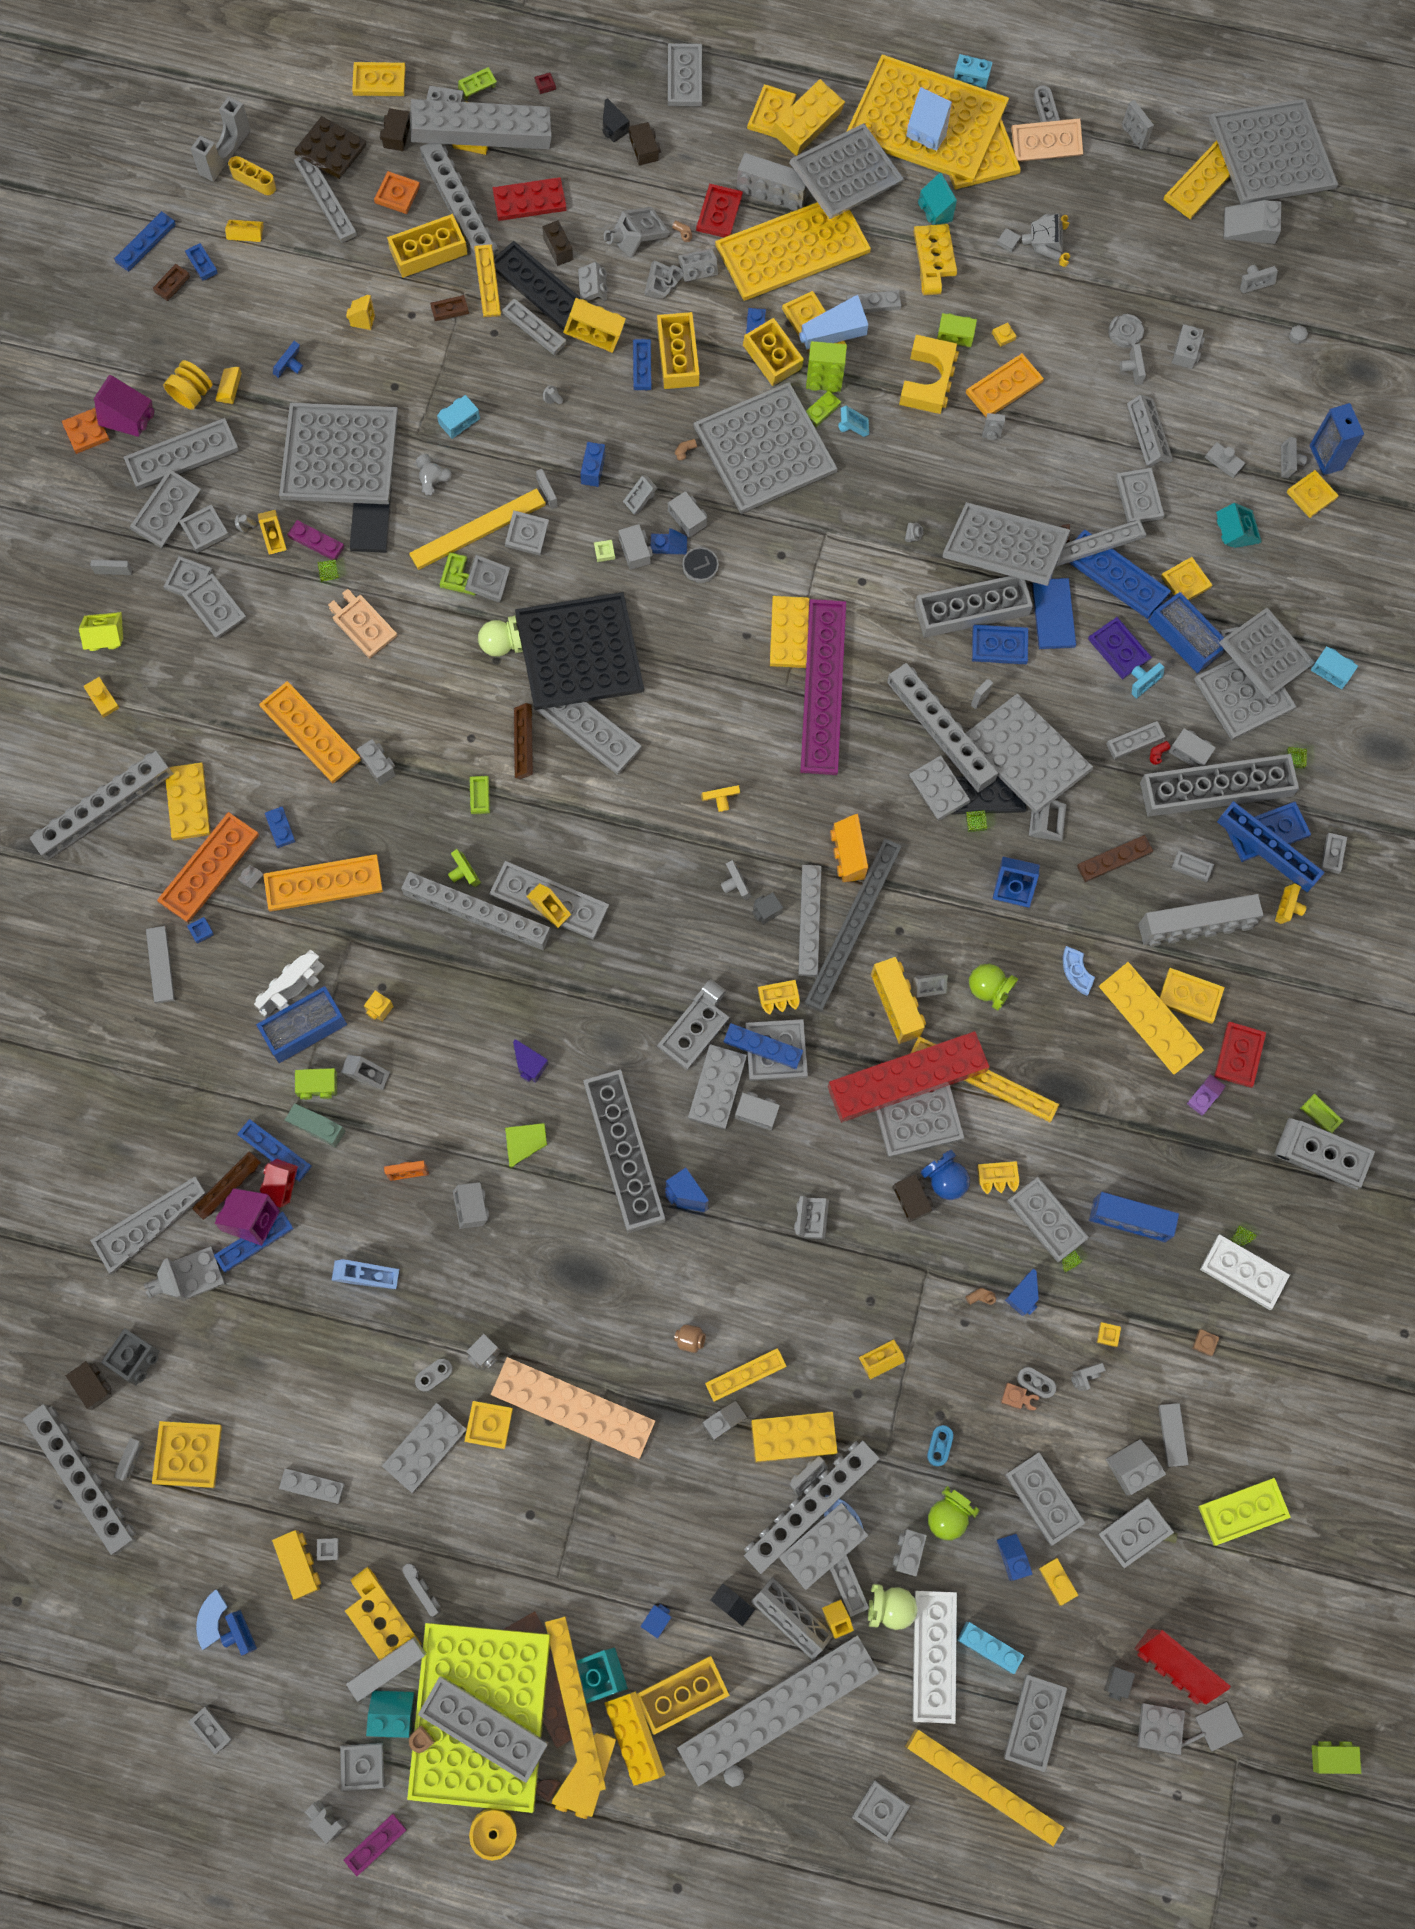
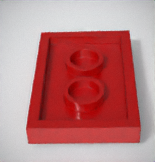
[696,183,743,238]
[1214,1022,1266,1088]

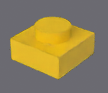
[992,323,1016,347]
[1096,1322,1121,1347]

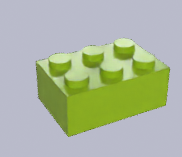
[806,341,847,392]

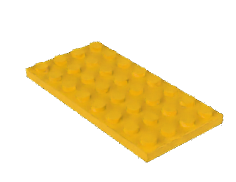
[715,202,871,301]

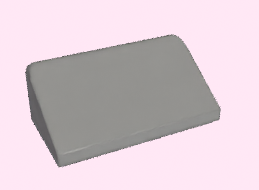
[114,1438,144,1482]

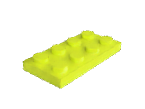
[1198,1478,1291,1546]

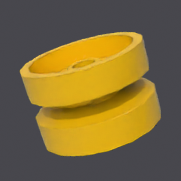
[469,1808,517,1861]

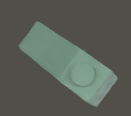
[285,1103,346,1148]

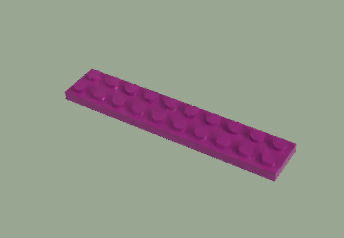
[800,599,846,775]

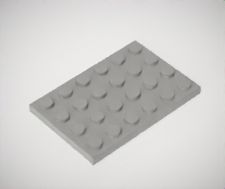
[789,123,904,219]
[943,502,1070,586]
[965,694,1093,814]

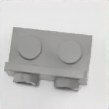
[678,248,718,281]
[1071,1363,1106,1391]

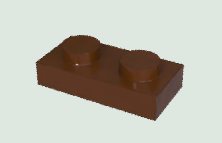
[153,263,190,301]
[430,295,469,322]

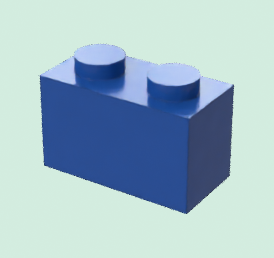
[580,442,605,487]

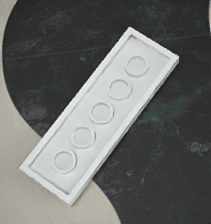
[913,1591,957,1724]

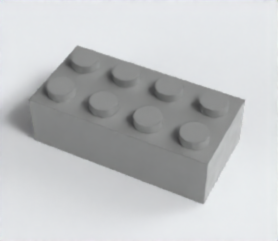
[737,153,809,211]

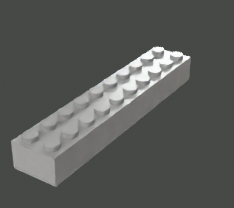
[677,1635,879,1787]

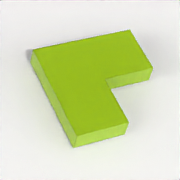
[440,552,476,595]

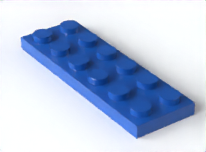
[1069,530,1171,619]

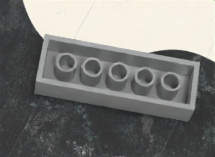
[914,576,1033,638]
[1138,894,1264,947]

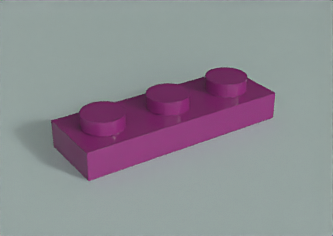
[287,520,344,561]
[343,1813,407,1877]

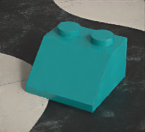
[918,173,957,225]
[1216,502,1262,548]
[576,1648,628,1704]
[366,1690,415,1738]

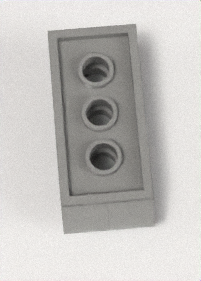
[1274,1118,1375,1190]

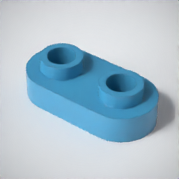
[927,1425,953,1466]

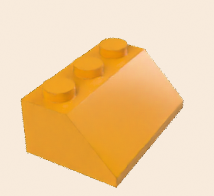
[830,814,868,882]

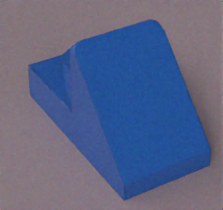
[651,528,687,554]

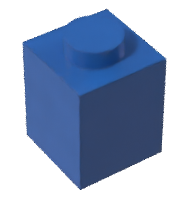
[640,1604,672,1639]

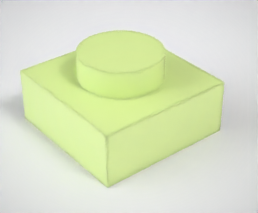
[594,540,615,562]

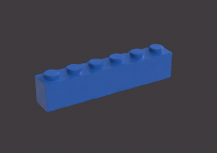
[1217,801,1325,892]

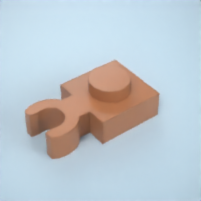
[1001,1383,1039,1411]

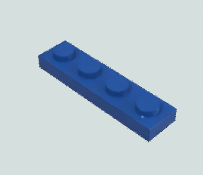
[114,211,176,272]
[724,1023,803,1069]
[237,1119,312,1182]
[214,1211,294,1273]

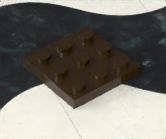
[294,116,367,179]

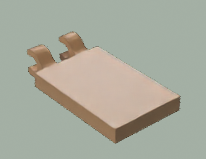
[328,589,397,659]

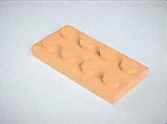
[1011,119,1083,162]

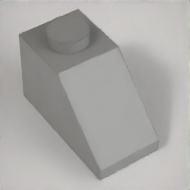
[340,1055,390,1090]
[702,1401,747,1441]

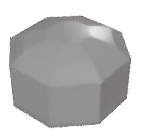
[1289,325,1308,344]
[723,1764,744,1787]

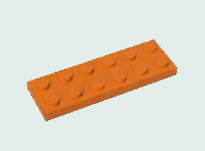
[157,812,259,924]

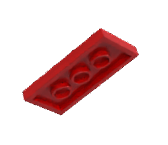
[492,177,567,221]

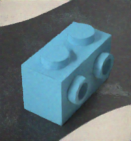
[953,54,992,90]
[437,395,480,439]
[1311,646,1358,690]

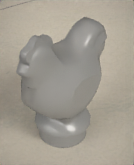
[416,454,452,496]

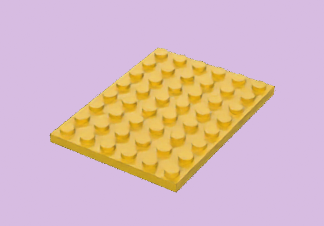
[846,54,1009,183]

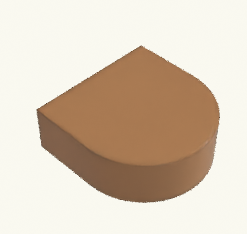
[409,1725,436,1753]

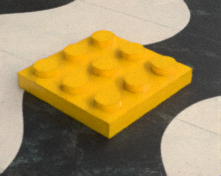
[152,1421,222,1488]

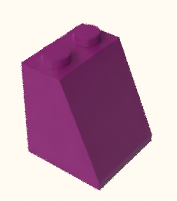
[94,375,155,437]
[215,1188,280,1246]

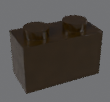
[380,108,410,151]
[629,122,661,166]
[542,220,573,266]
[893,1174,933,1222]
[65,1361,112,1410]

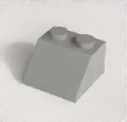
[1105,1439,1166,1496]

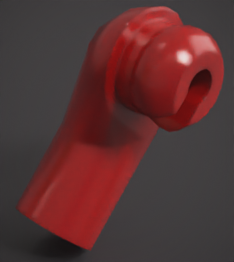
[1149,741,1170,765]

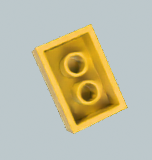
[563,298,626,353]
[743,318,804,387]

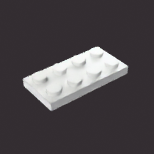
[1200,1234,1290,1310]

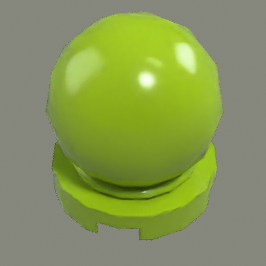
[969,963,1018,1011]
[928,1486,980,1541]

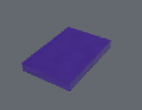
[1088,617,1152,680]

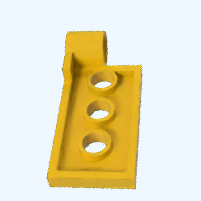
[913,224,957,296]
[345,1566,422,1660]

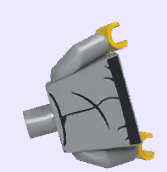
[1022,213,1070,267]

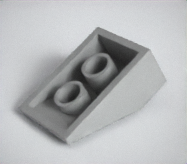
[1223,200,1281,244]

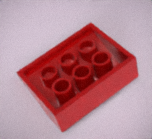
[1134,1629,1231,1705]

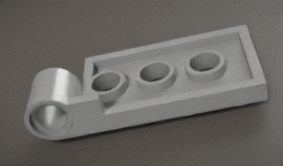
[657,979,730,1070]

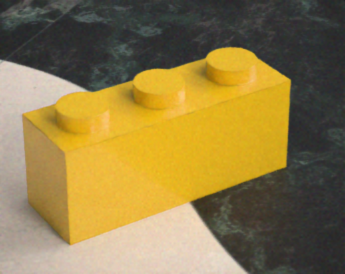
[272,1530,321,1600]

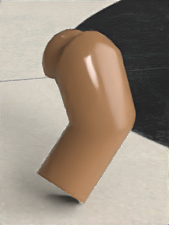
[672,220,693,242]
[675,439,697,460]
[965,1288,996,1305]

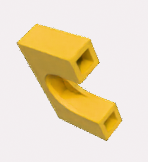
[899,335,959,414]

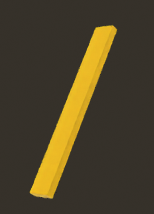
[409,488,546,570]
[911,1036,1059,1122]

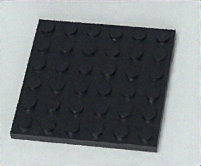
[515,592,644,710]

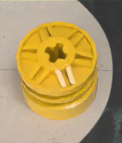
[163,360,213,410]

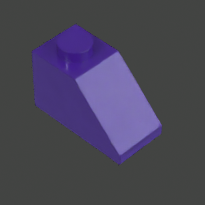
[513,1039,548,1083]

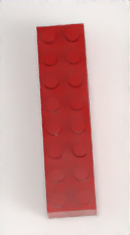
[827,1031,989,1123]

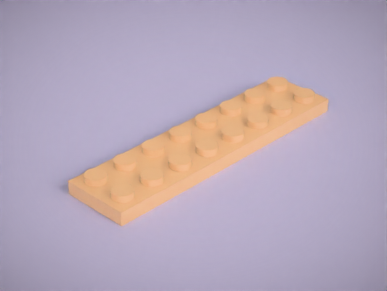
[491,1357,655,1459]

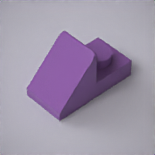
[1187,1074,1226,1115]

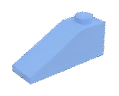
[332,1259,399,1289]

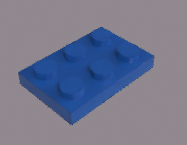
[972,625,1028,665]

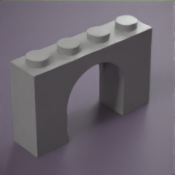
[190,96,251,182]

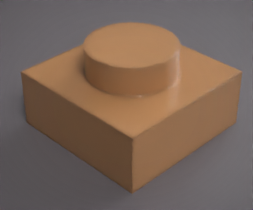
[1192,1329,1219,1356]

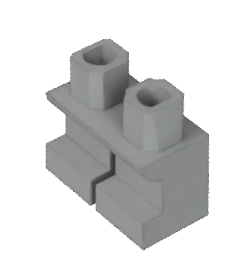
[305,1800,348,1844]

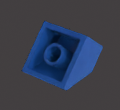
[993,856,1040,908]

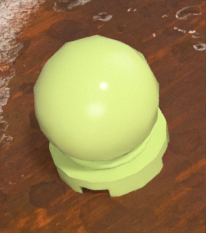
[478,616,523,657]
[868,1584,918,1630]

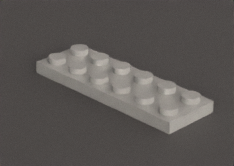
[123,418,239,490]
[533,702,642,775]
[489,861,609,940]
[418,1676,549,1783]

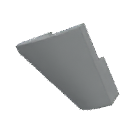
[644,260,683,298]

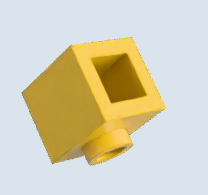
[364,990,394,1022]
[822,1600,854,1639]

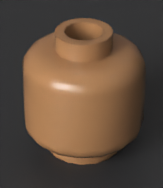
[674,1324,706,1353]

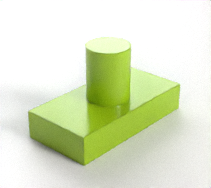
[448,849,481,887]

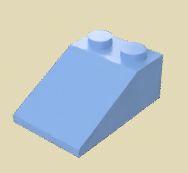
[907,87,952,151]

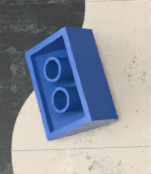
[665,1168,709,1212]

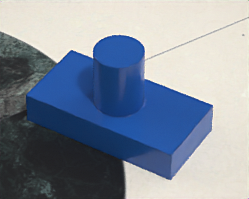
[273,341,303,378]
[221,1610,257,1656]

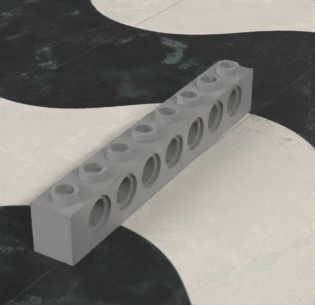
[420,143,498,262]
[887,663,998,792]
[29,751,173,861]
[401,872,551,951]
[23,1404,137,1555]
[743,1441,880,1574]

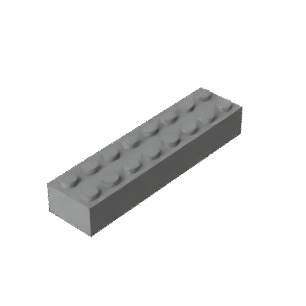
[410,99,551,149]
[1140,754,1299,817]
[583,1069,665,1234]

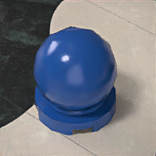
[920,1149,970,1200]

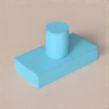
[838,406,869,437]
[1131,663,1164,699]

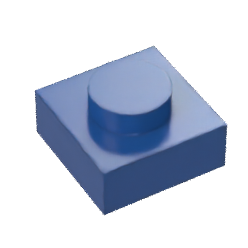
[187,917,214,944]

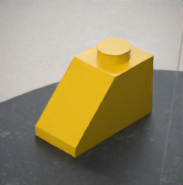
[346,295,375,330]
[258,510,287,555]
[526,883,571,928]

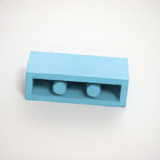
[957,1622,1024,1674]

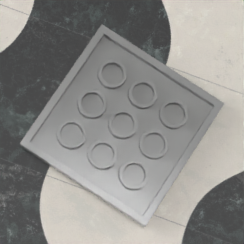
[1219,608,1315,699]
[1194,659,1296,741]
[876,1085,964,1158]

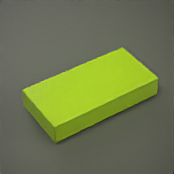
[470,776,490,814]
[1300,1094,1343,1133]

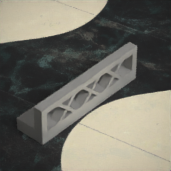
[1127,394,1173,467]
[751,1577,833,1660]

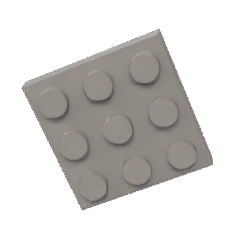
[745,1020,808,1081]

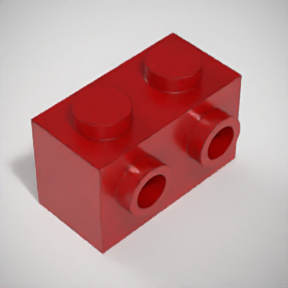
[260,1159,298,1208]

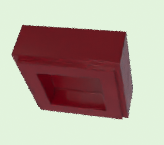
[534,72,556,94]

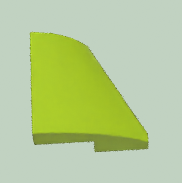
[505,1123,547,1167]

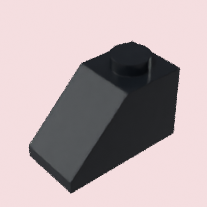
[602,98,630,142]
[710,1583,755,1627]

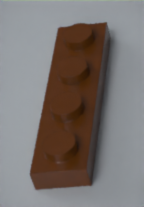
[514,703,533,779]
[1077,835,1153,883]
[192,1151,261,1220]

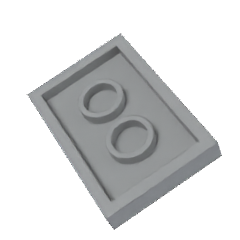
[1116,468,1164,523]
[182,574,246,639]
[909,755,970,821]
[1099,1497,1174,1568]

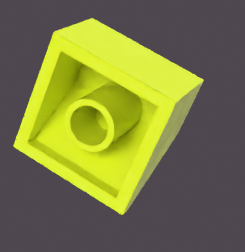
[79,612,123,651]

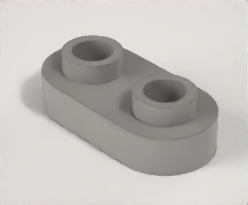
[415,1359,453,1392]
[1017,1367,1056,1399]

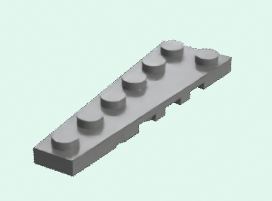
[90,1177,206,1274]

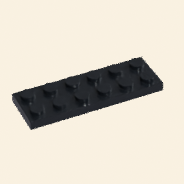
[494,241,582,330]

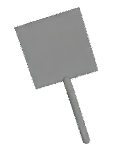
[1182,1702,1243,1751]

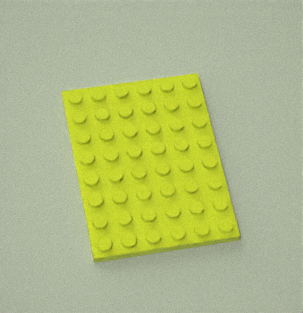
[407,1623,551,1813]

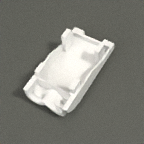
[254,950,325,1018]

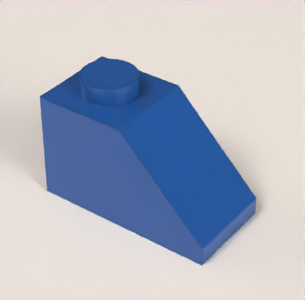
[1005,1268,1039,1316]
[996,1534,1033,1581]

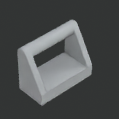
[1029,800,1066,841]

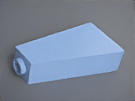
[799,295,868,350]

